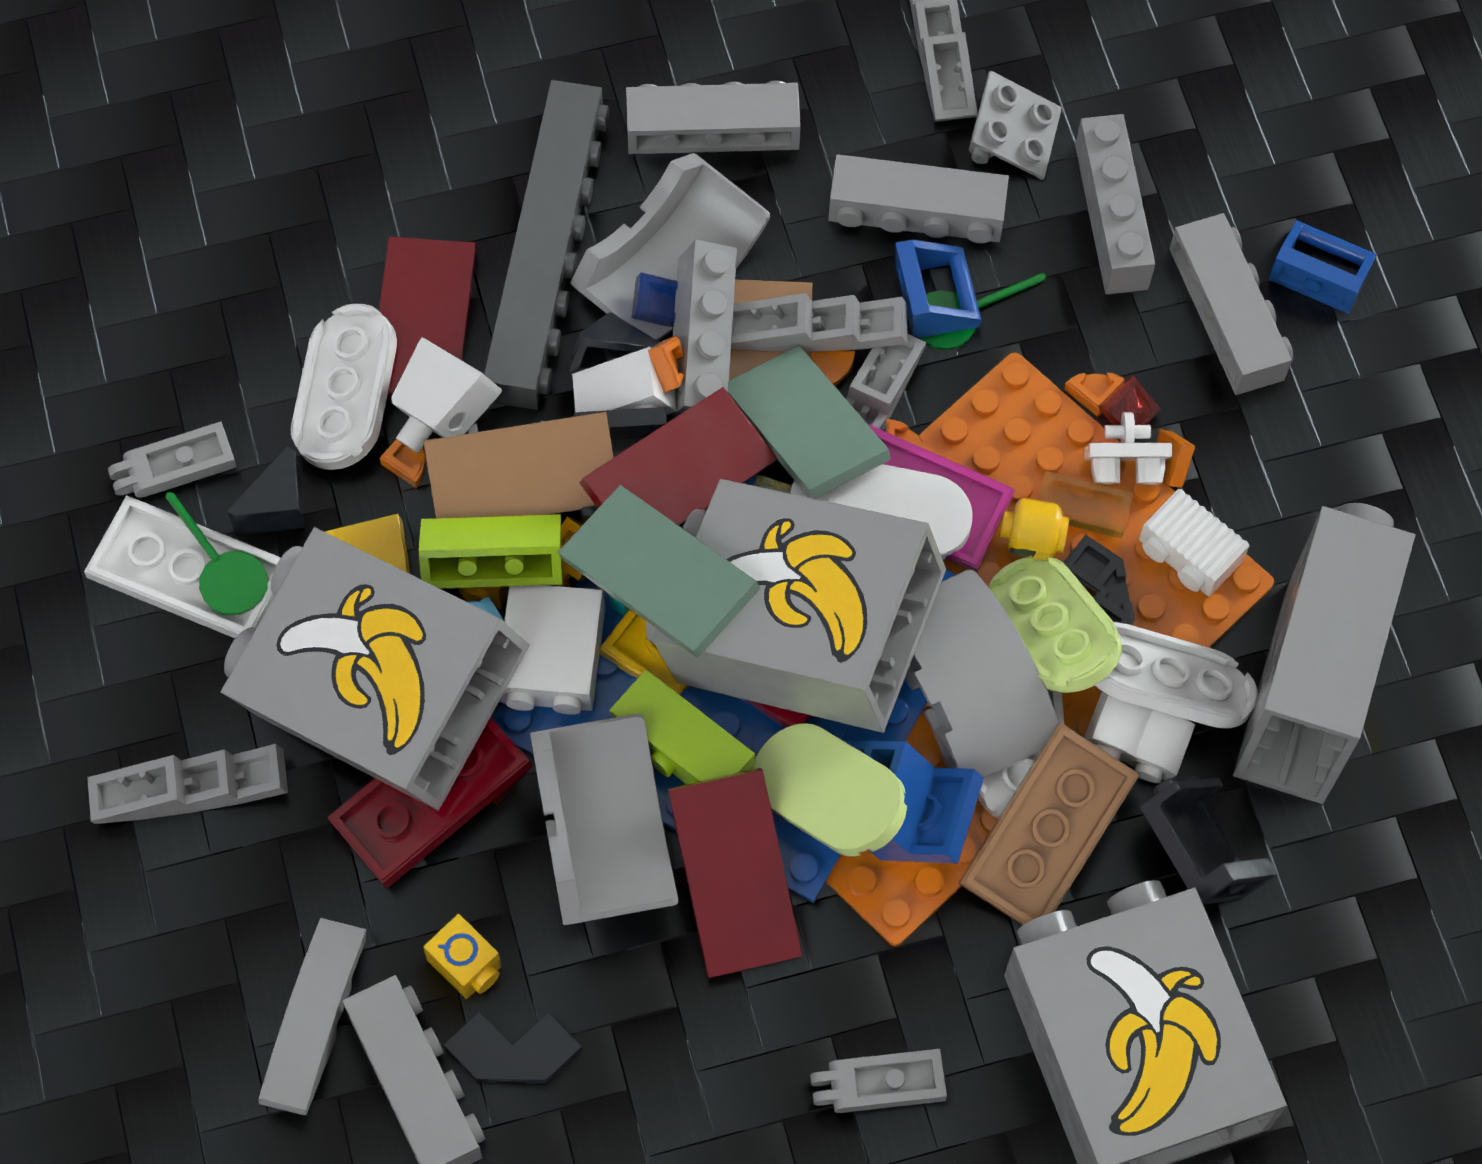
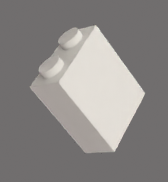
[499,585,605,714]

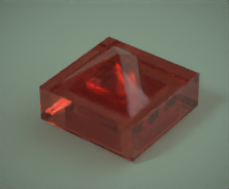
[1098,376,1161,425]

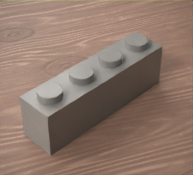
[626,81,800,154]
[1075,114,1155,295]
[828,154,1009,243]
[1170,213,1293,395]
[667,239,737,423]
[342,975,486,1164]

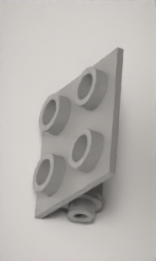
[969,71,1062,180]

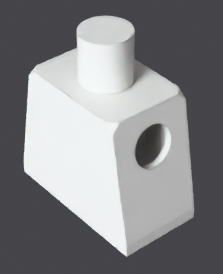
[391,337,502,453]

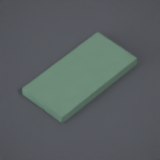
[728,345,891,499]
[558,485,760,658]

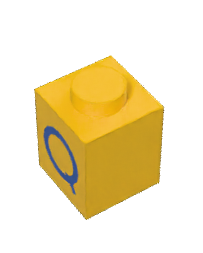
[423,914,501,1000]

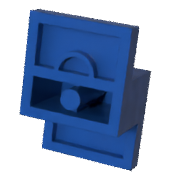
[842,740,984,864]

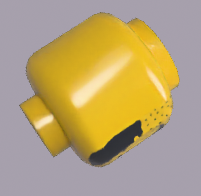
[1000,498,1069,561]

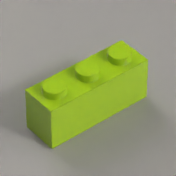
[419,514,563,589]
[609,669,756,784]

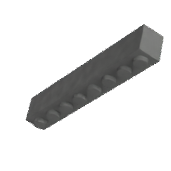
[484,80,609,410]

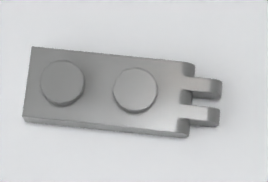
[108,422,237,497]
[810,1049,947,1113]

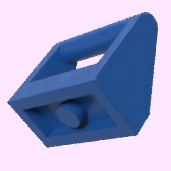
[1268,220,1377,314]
[895,240,982,338]

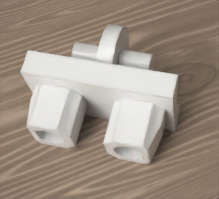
[1084,412,1172,485]

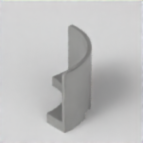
[570,153,770,341]
[905,570,1059,778]
[530,714,678,925]

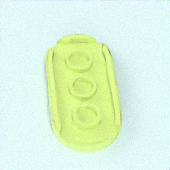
[988,557,1122,693]
[752,724,907,856]

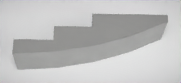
[910,0,978,122]
[731,293,907,352]
[846,334,926,431]
[88,744,288,824]
[259,918,366,1116]

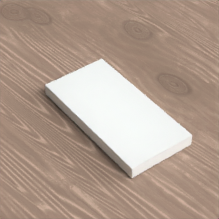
[84,495,281,638]

